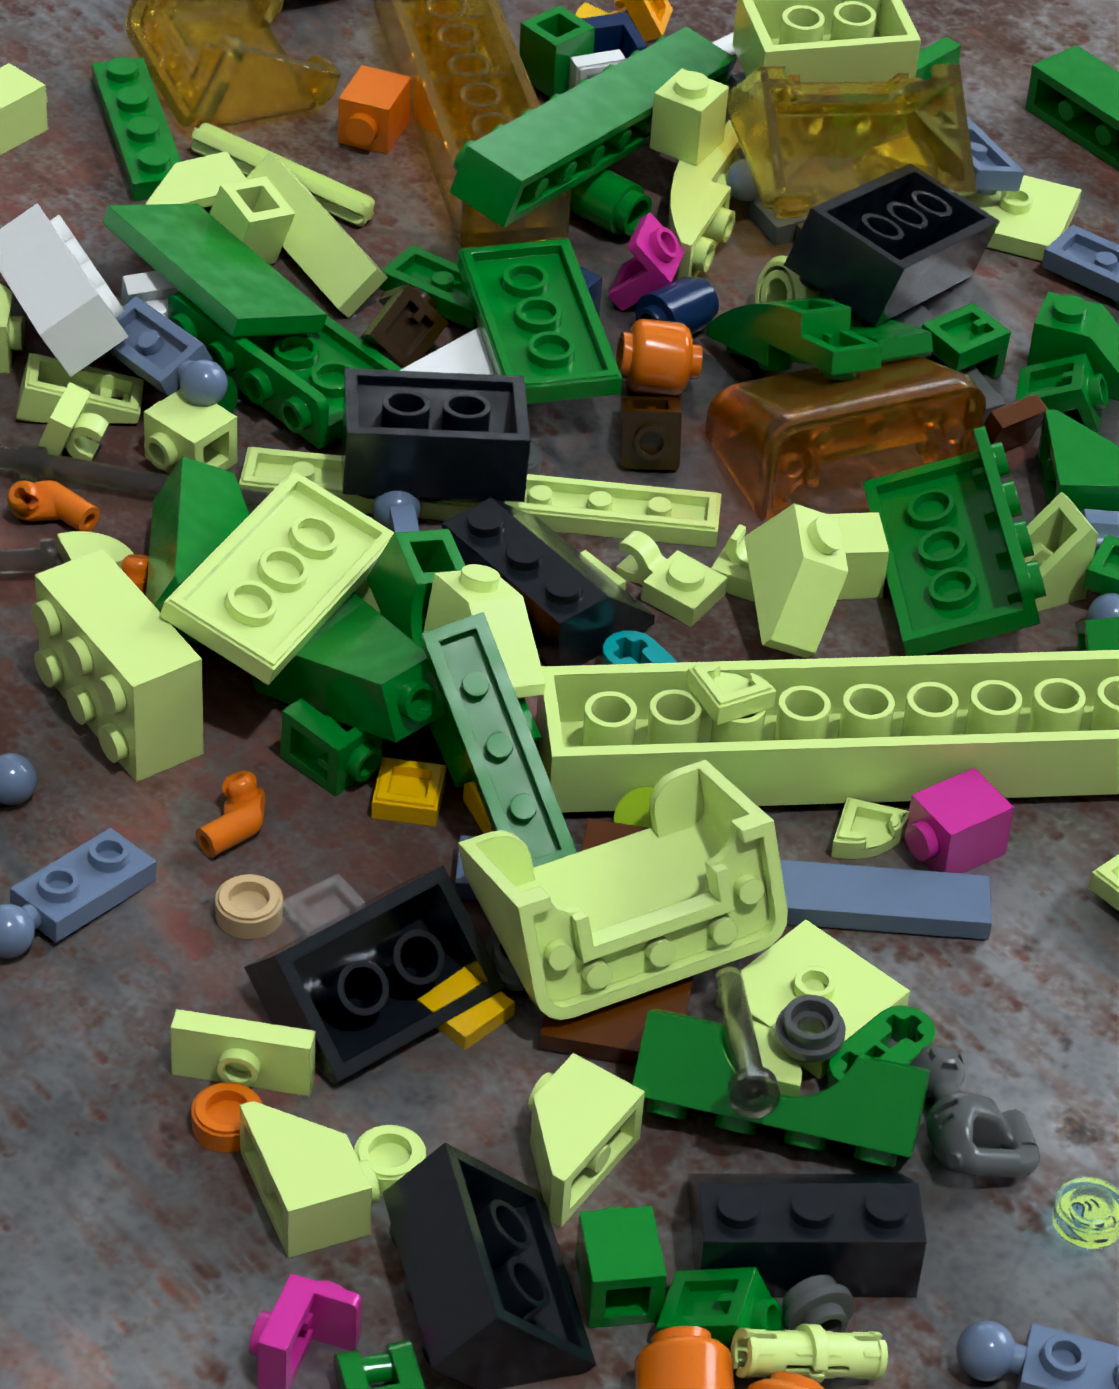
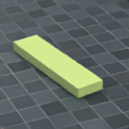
[246,152,388,318]

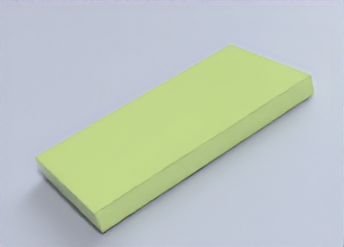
[159,470,394,685]

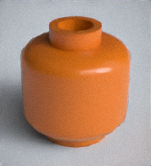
[616,319,703,397]
[634,1326,735,1389]

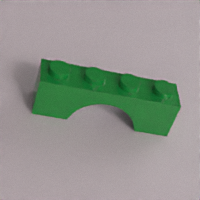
[366,529,542,787]
[632,1009,931,1166]

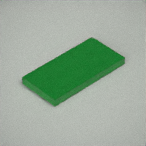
[103,204,328,337]
[457,239,622,404]

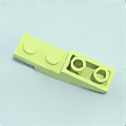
[668,120,749,281]

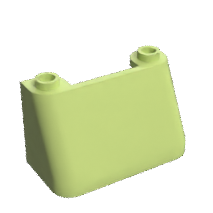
[458,760,788,1020]

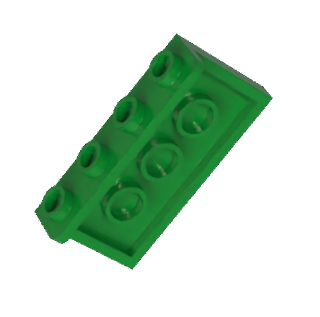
[168,292,402,450]
[863,426,1046,656]

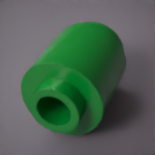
[568,168,652,236]

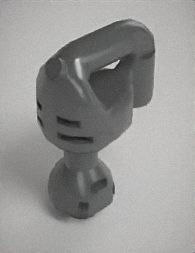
[910,1044,1040,1178]

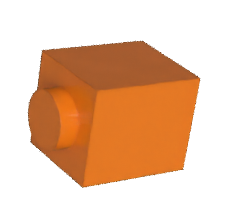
[338,65,411,155]

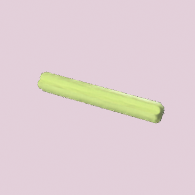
[191,123,375,227]

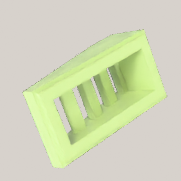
[15,353,144,424]

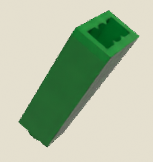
[146,456,250,645]
[251,592,446,743]

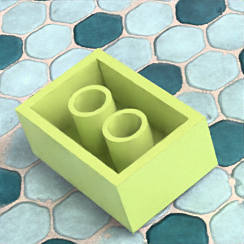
[732,0,921,106]
[31,548,204,783]

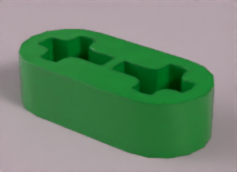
[825,1005,936,1089]

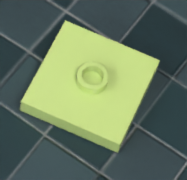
[962,175,1082,262]
[715,919,910,1079]

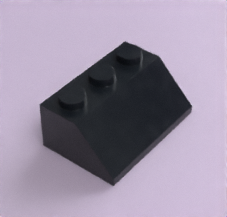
[341,368,531,502]
[442,498,655,666]
[244,865,505,1083]
[382,1143,597,1389]
[687,1174,927,1298]

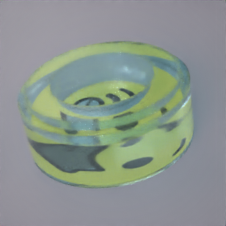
[1052,1177,1119,1249]

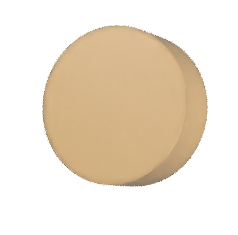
[215,874,283,940]

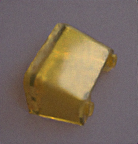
[126,0,341,129]
[727,64,977,219]

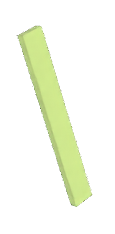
[239,447,722,548]

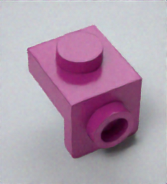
[608,213,685,311]
[249,1273,362,1389]

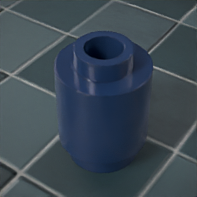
[635,276,719,335]

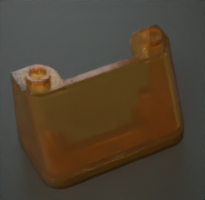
[705,356,986,521]

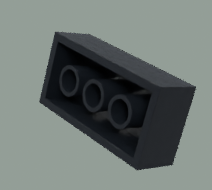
[784,163,1000,326]

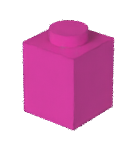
[904,767,1014,873]

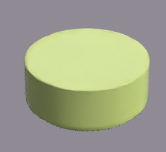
[354,1125,426,1196]

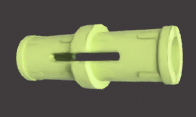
[731,1324,888,1384]

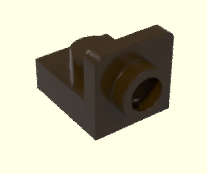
[360,284,449,369]
[620,396,682,470]

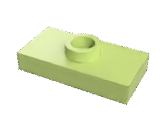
[170,1009,315,1096]

